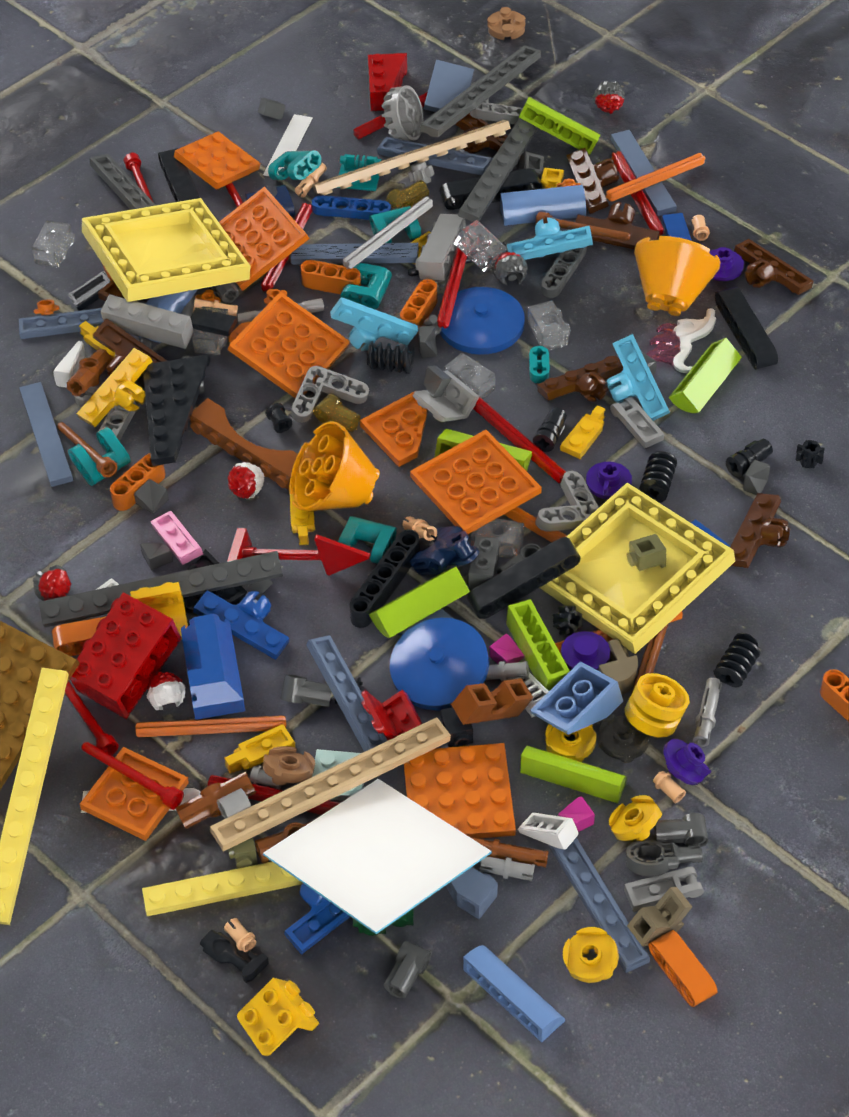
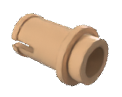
[691,215,710,241]
[653,771,686,803]
[224,918,256,952]

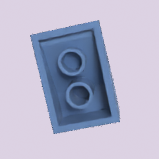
[530,661,623,735]

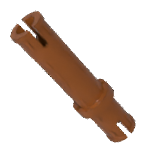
[470,837,549,868]

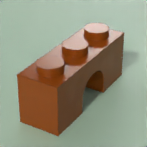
[451,678,533,725]

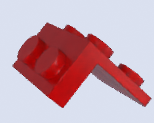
[361,689,423,740]

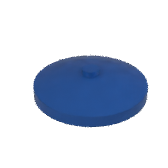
[438,287,525,355]
[390,618,489,710]

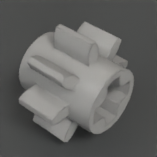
[408,161,435,186]

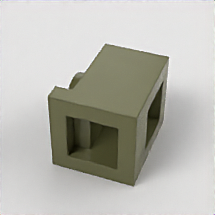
[627,534,666,571]
[228,837,258,868]

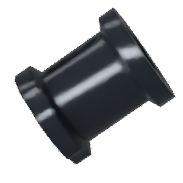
[265,403,293,433]

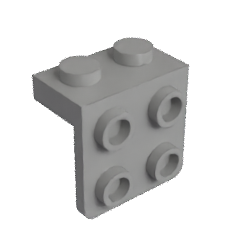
[412,370,480,422]

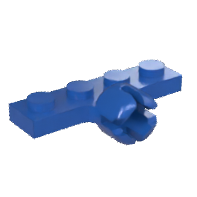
[193,590,289,660]
[284,883,351,955]

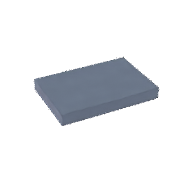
[424,60,474,112]

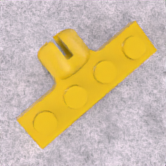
[76,348,153,427]

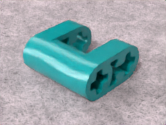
[268,150,321,180]
[369,206,422,243]
[340,263,392,309]
[68,427,131,486]
[338,516,397,564]

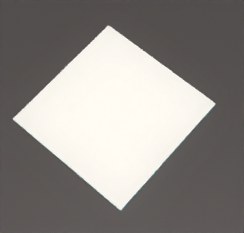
[263,779,492,934]

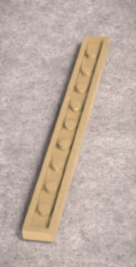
[312,120,511,195]
[210,717,451,851]

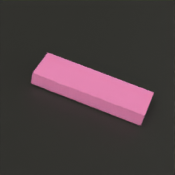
[151,511,203,565]

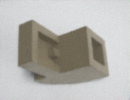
[599,639,638,695]
[627,887,692,947]

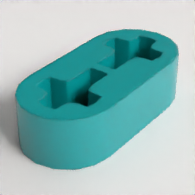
[529,346,550,384]

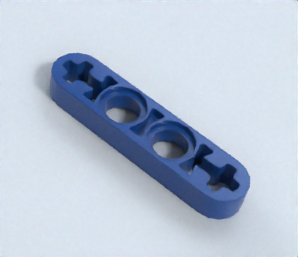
[312,195,391,220]

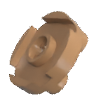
[487,7,526,40]
[263,746,315,785]

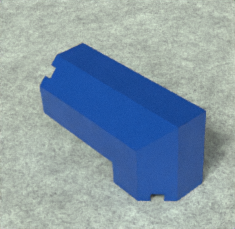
[181,614,245,720]

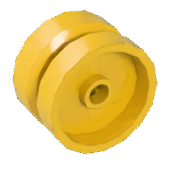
[624,673,690,738]

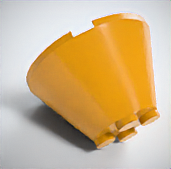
[634,236,721,316]
[289,421,380,511]

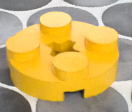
[545,724,597,762]
[609,795,662,841]
[563,927,619,983]

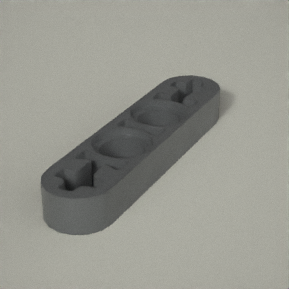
[541,247,587,298]

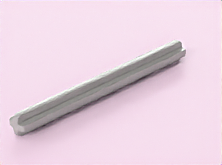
[342,197,433,269]

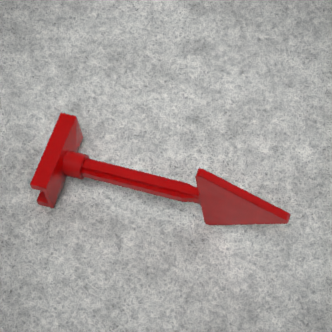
[227,528,370,576]

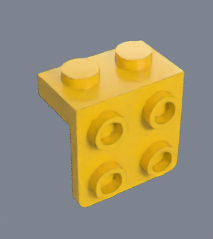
[130,582,188,640]
[237,978,320,1056]

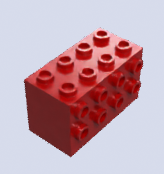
[70,592,182,719]

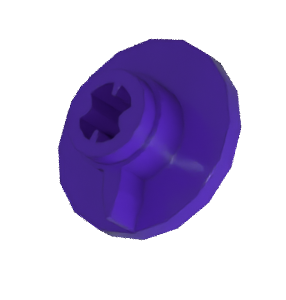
[709,247,744,281]
[586,462,632,499]
[561,631,611,671]
[663,739,711,786]

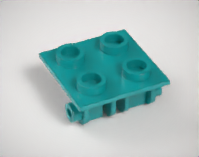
[337,154,382,191]

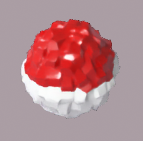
[228,462,265,499]
[146,672,186,710]

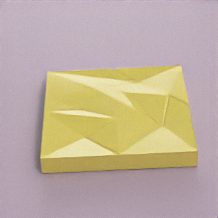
[82,198,251,302]
[540,483,735,654]

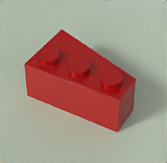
[368,53,407,111]

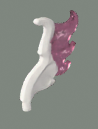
[646,308,716,374]

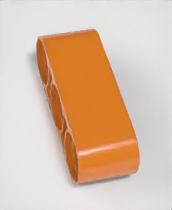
[300,260,361,295]
[400,279,438,335]
[110,453,166,511]
[52,617,105,656]
[820,669,849,722]
[648,930,718,1007]

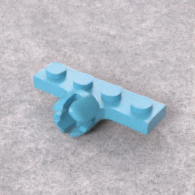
[507,218,593,260]
[330,297,418,351]
[606,334,670,421]

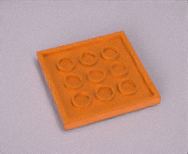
[219,186,310,291]
[228,292,350,398]
[410,430,542,534]
[404,743,516,839]

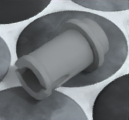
[250,765,282,790]

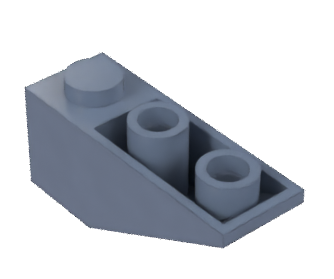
[446,867,498,919]

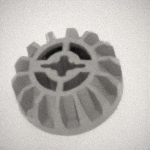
[382,85,424,141]

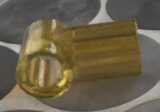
[386,180,429,209]
[313,394,361,432]

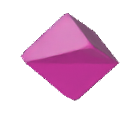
[489,633,524,664]
[558,796,595,832]

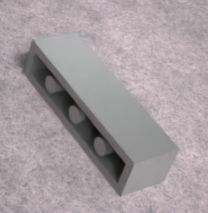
[415,214,467,281]
[100,294,194,349]

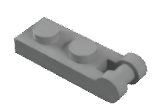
[610,397,664,449]
[624,867,704,912]

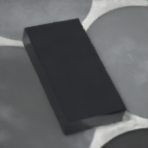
[68,271,110,311]
[190,308,237,337]

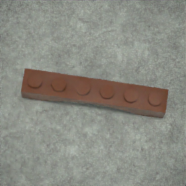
[190,398,298,490]

